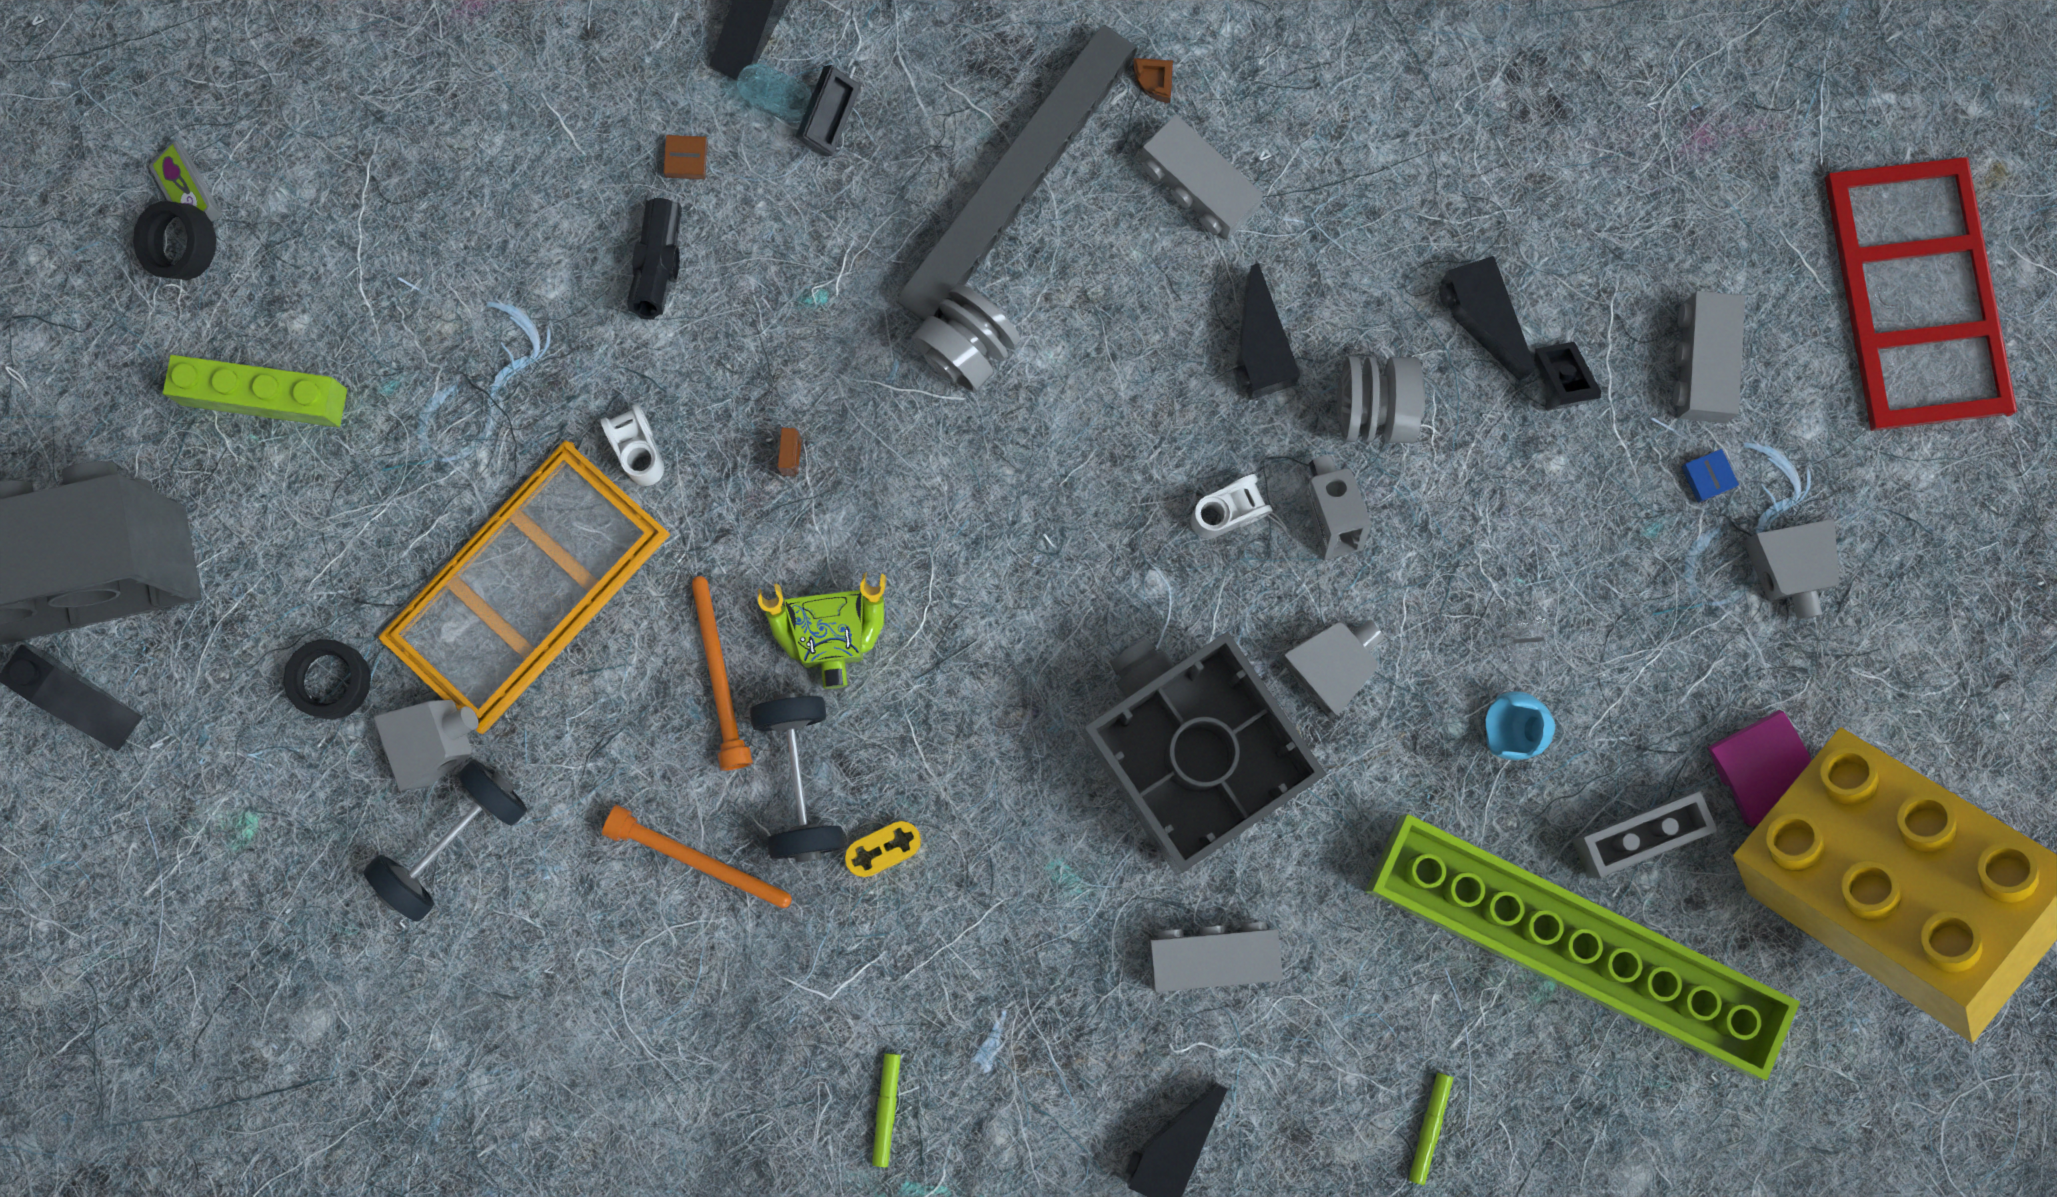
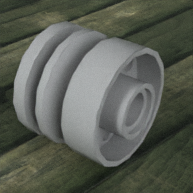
[911,284,1021,393]
[1337,356,1425,444]

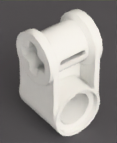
[600,403,665,486]
[1190,474,1273,539]

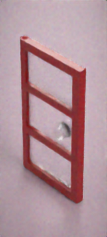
[1824,157,2018,431]

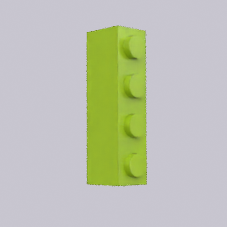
[163,355,347,428]

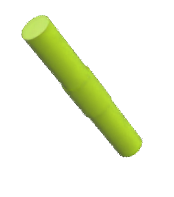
[872,1053,901,1167]
[1408,1072,1454,1186]

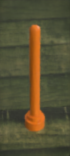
[692,576,753,771]
[601,804,792,908]

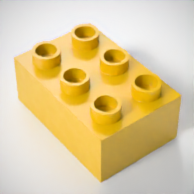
[1733,727,2057,1044]

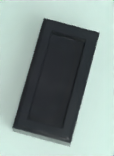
[795,65,861,157]

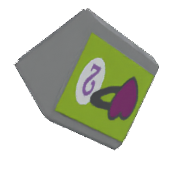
[149,141,222,234]

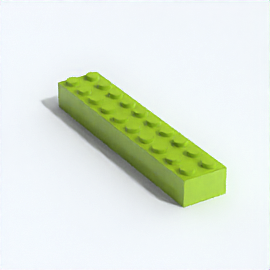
[1365,814,1800,1081]

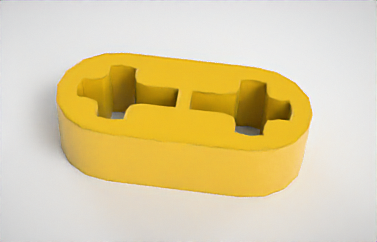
[845,821,922,877]

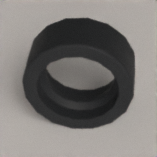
[133,201,217,280]
[283,639,371,720]

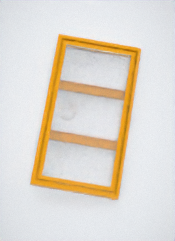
[378,440,671,735]

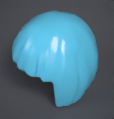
[1485,691,1556,760]

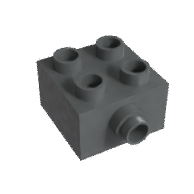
[1082,631,1327,875]

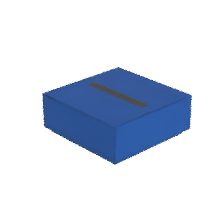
[1681,449,1739,503]

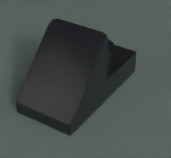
[1534,342,1601,411]

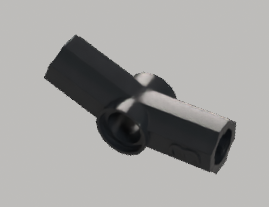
[627,198,682,320]

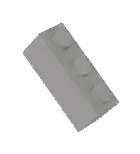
[1141,114,1264,240]
[1673,291,1746,423]
[1571,791,1718,878]
[1149,921,1283,992]

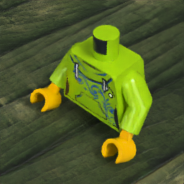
[757,572,887,689]

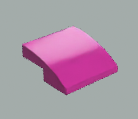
[1708,709,1812,827]

